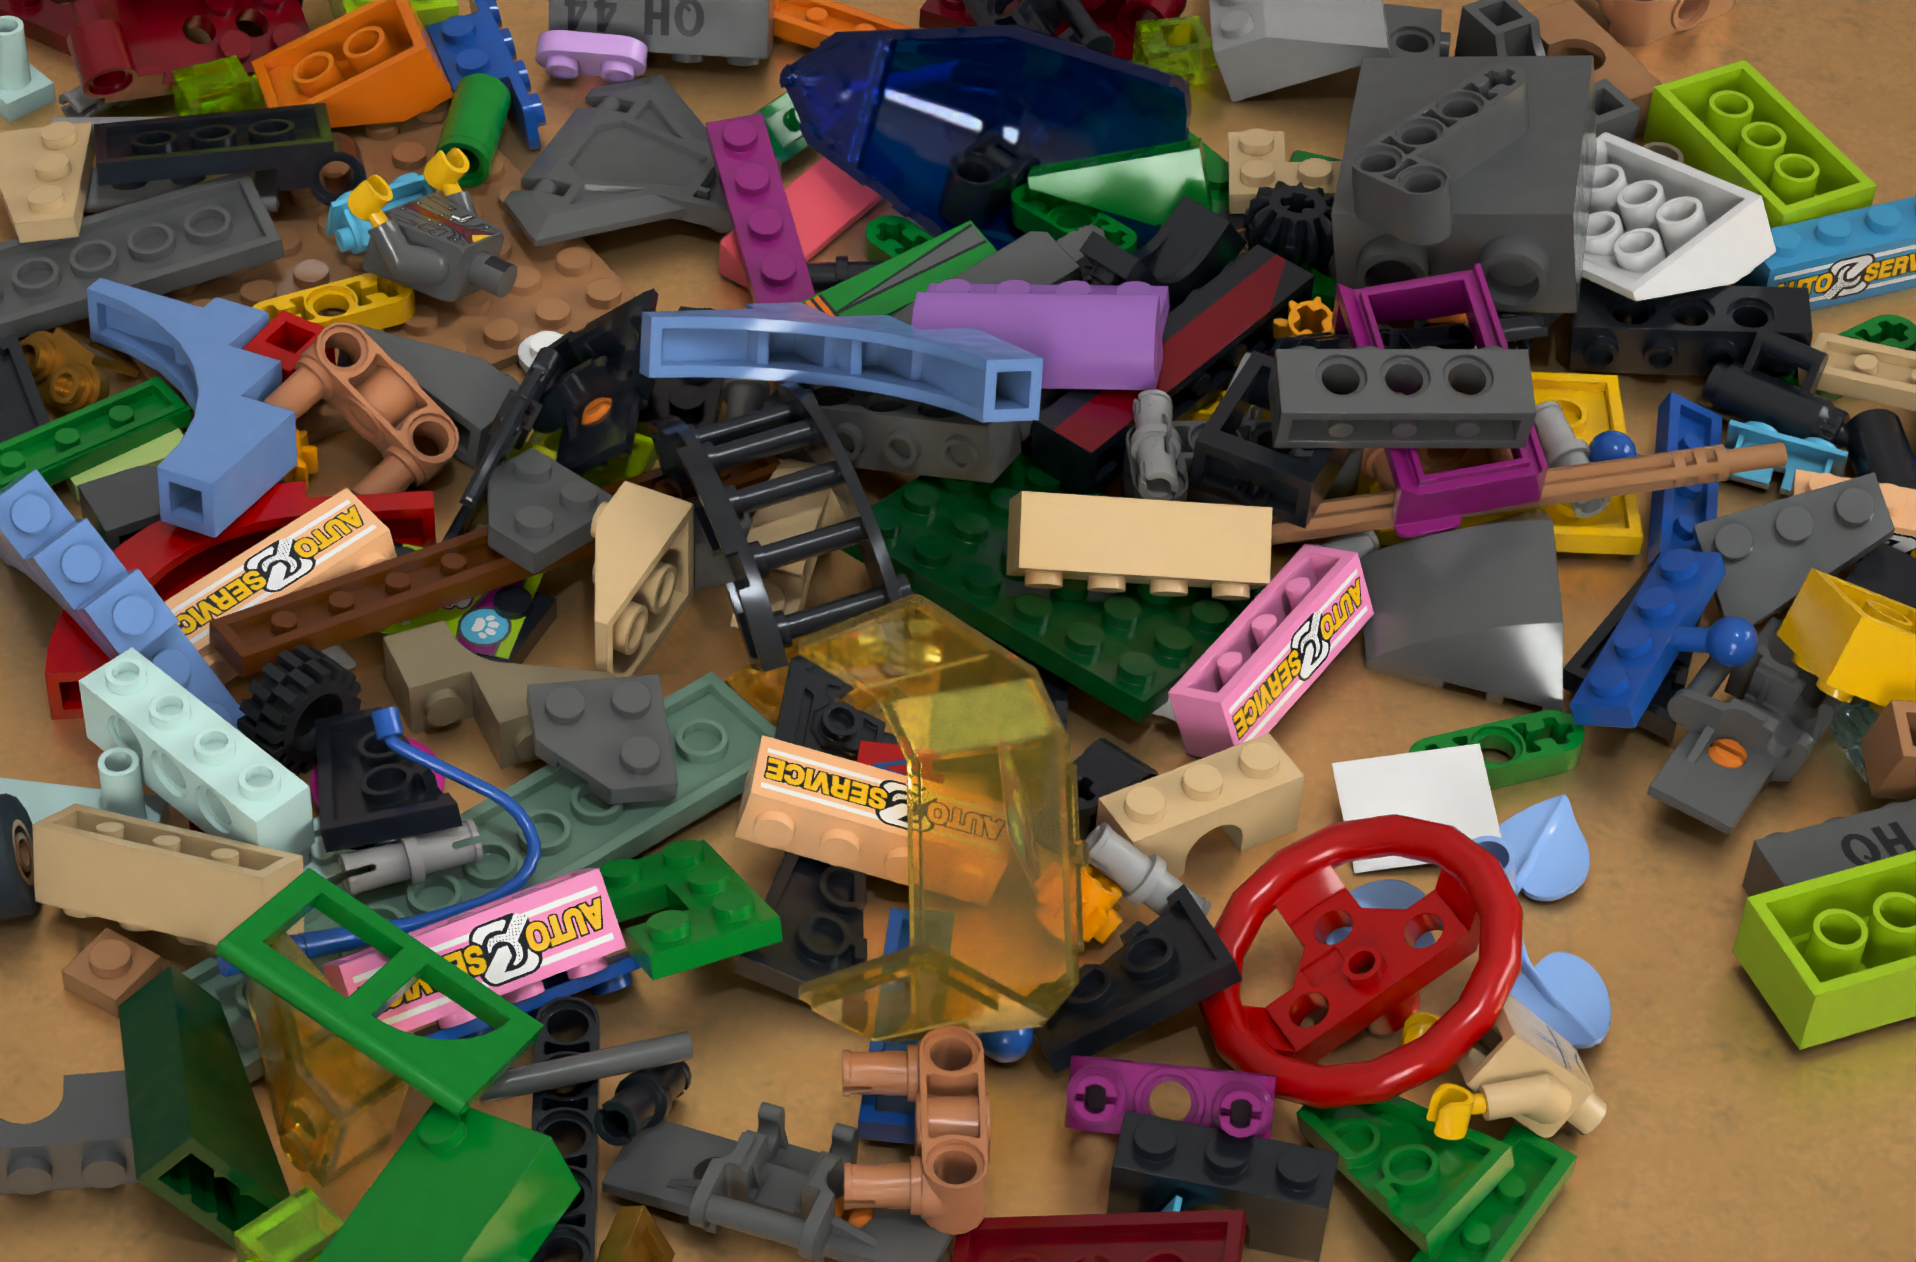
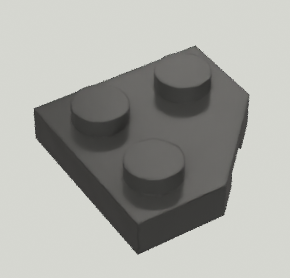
[487,447,613,574]
[526,674,678,804]

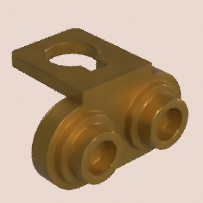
[19,327,140,416]

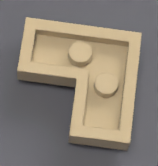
[1228,128,1342,214]

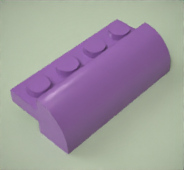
[911,279,1170,390]

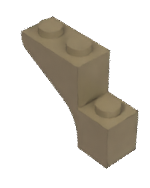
[383,620,617,769]

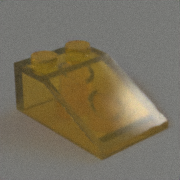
[246,932,409,1188]

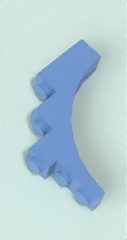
[87,278,298,538]
[639,302,1043,423]
[0,469,246,733]

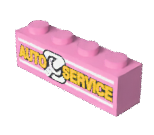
[1168,544,1374,758]
[322,868,626,1034]

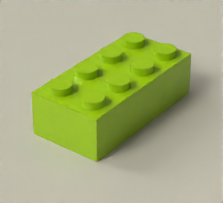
[1643,59,1877,228]
[1732,850,1916,1050]

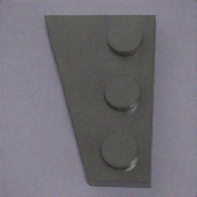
[1692,472,1895,627]

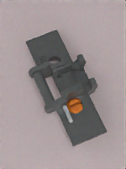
[1647,616,1841,835]
[602,1102,953,1262]

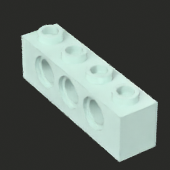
[79,647,315,854]

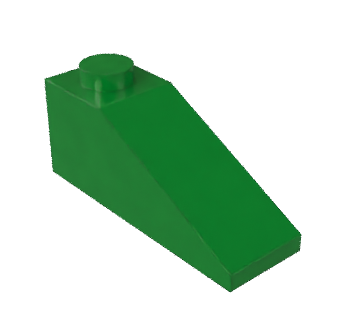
[1027,138,1213,226]

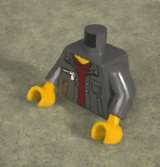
[348,148,517,302]

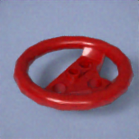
[1198,814,1524,1109]

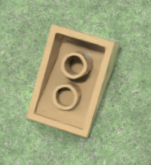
[591,481,694,677]

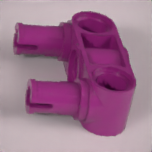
[1064,1055,1277,1139]

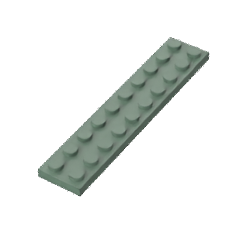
[182,671,776,1083]

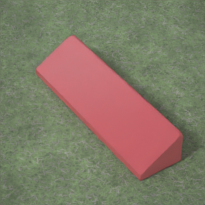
[719,131,902,289]

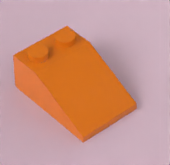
[252,0,454,128]

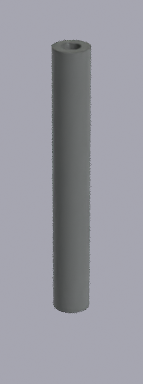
[479,1031,693,1104]

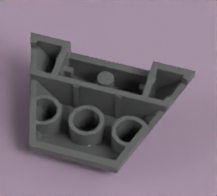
[1360,507,1564,711]

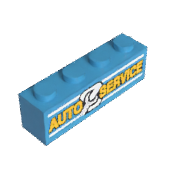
[1731,196,1916,311]

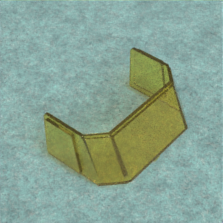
[798,594,1089,1043]

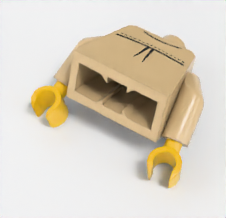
[1401,994,1607,1140]

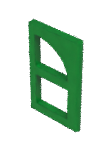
[215,868,544,1118]

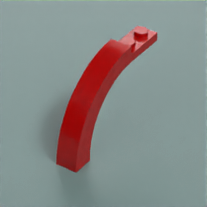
[45,481,436,720]

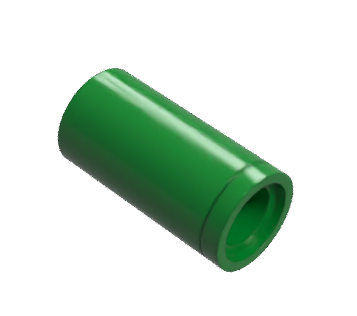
[434,73,511,188]

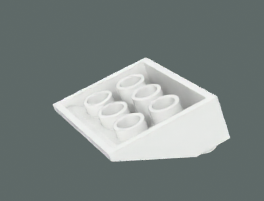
[1581,132,1776,301]

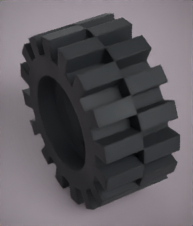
[237,645,362,774]

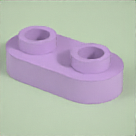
[535,30,648,83]

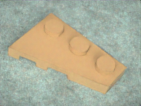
[0,121,95,243]

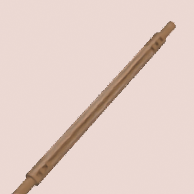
[1271,442,1787,545]

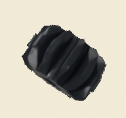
[1243,181,1334,272]

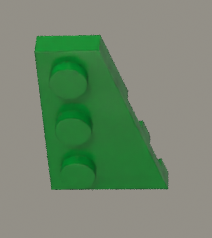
[1296,1096,1515,1257]

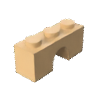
[1096,733,1305,891]

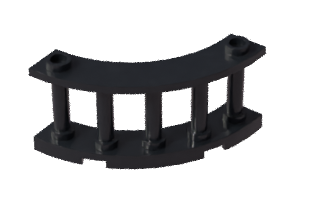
[647,381,915,672]

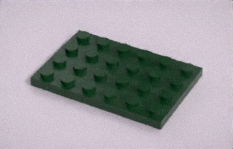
[839,452,1265,723]

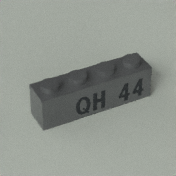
[548,0,774,66]
[1742,799,1916,896]

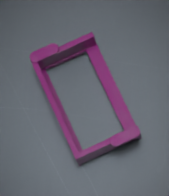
[1332,263,1548,538]

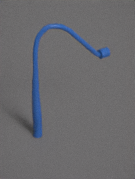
[217,707,541,977]

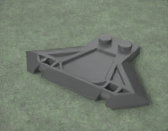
[504,75,782,247]

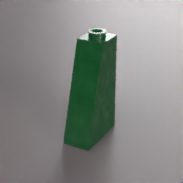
[118,965,294,1251]

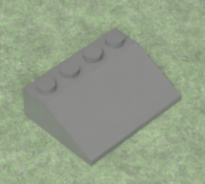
[1209,0,1391,102]

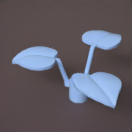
[1325,794,1611,1049]

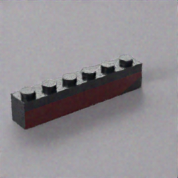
[1030,244,1315,495]

